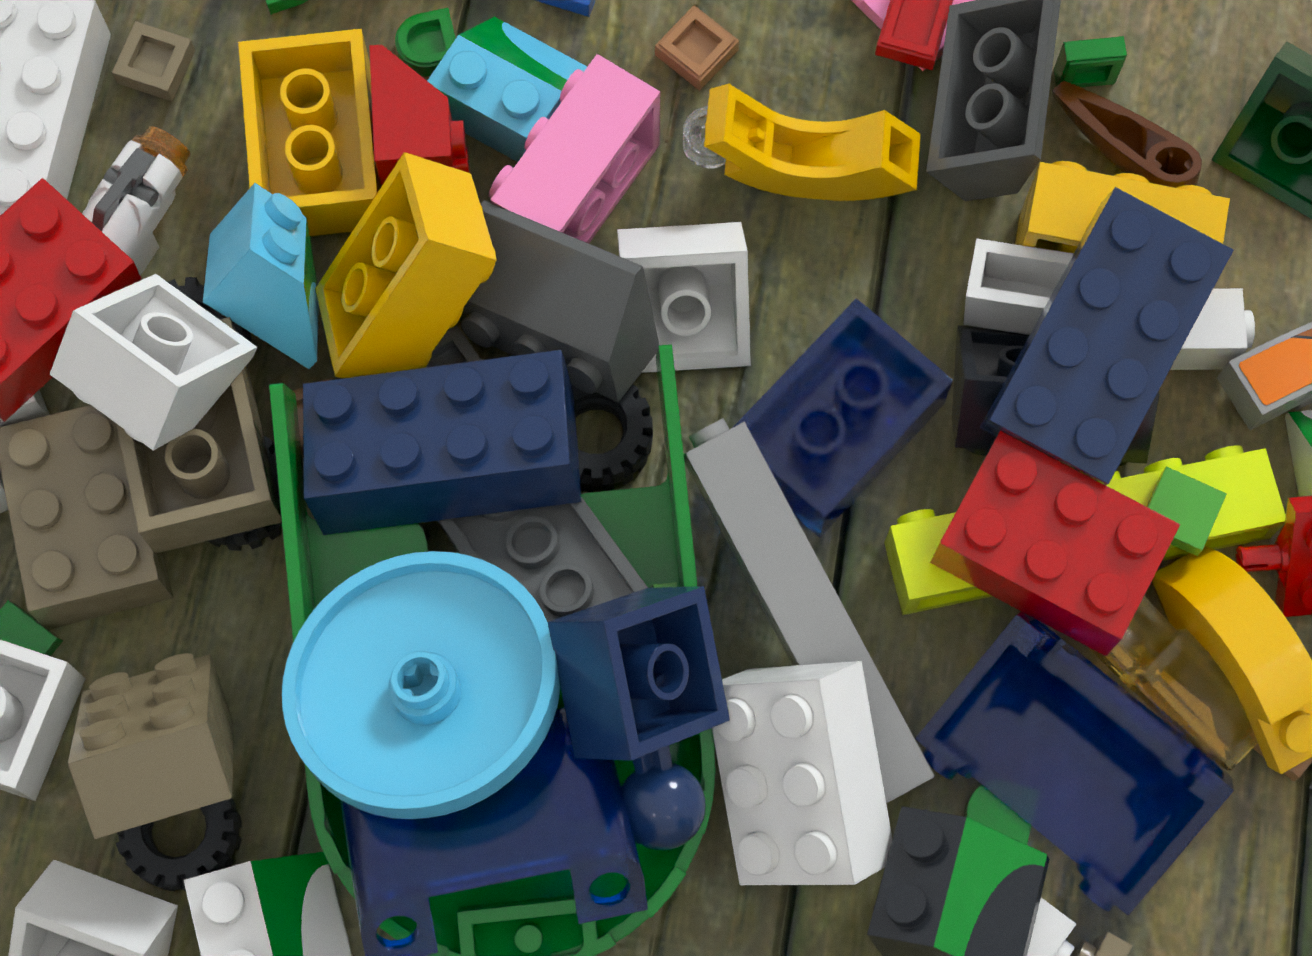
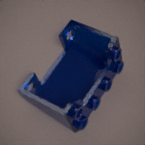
[340,708,648,956]

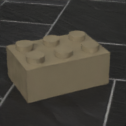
[116,317,282,554]
[0,405,173,629]
[68,653,234,839]

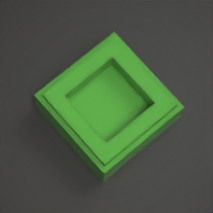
[1147,466,1227,556]

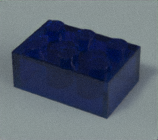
[732,298,953,538]

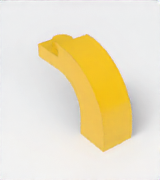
[704,83,921,201]
[1152,546,1312,774]

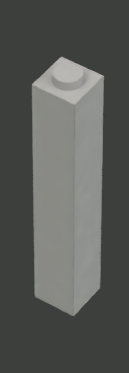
[684,418,935,803]

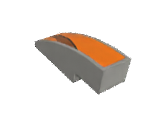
[1217,322,1312,431]

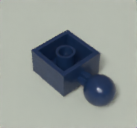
[547,586,730,850]

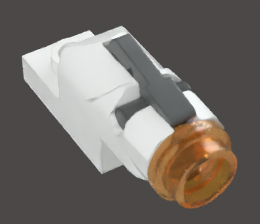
[82,126,191,276]

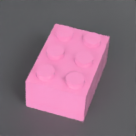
[489,54,660,244]

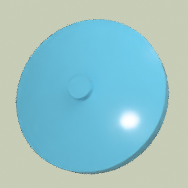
[282,551,561,819]

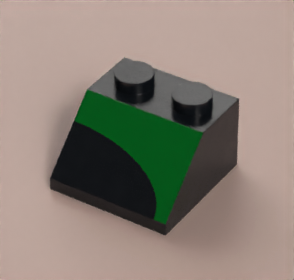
[867,806,1050,956]

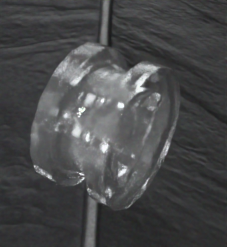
[683,106,726,168]

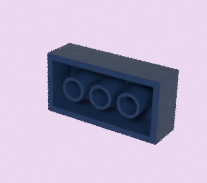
[980,187,1234,485]
[303,350,582,535]

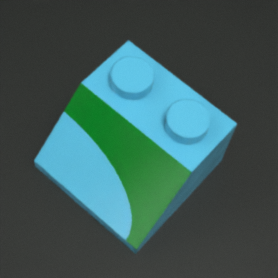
[427,16,587,162]
[203,183,319,369]

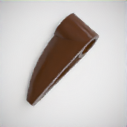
[1052,81,1202,188]

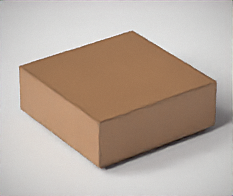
[655,5,739,91]

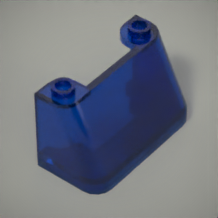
[915,612,1234,916]

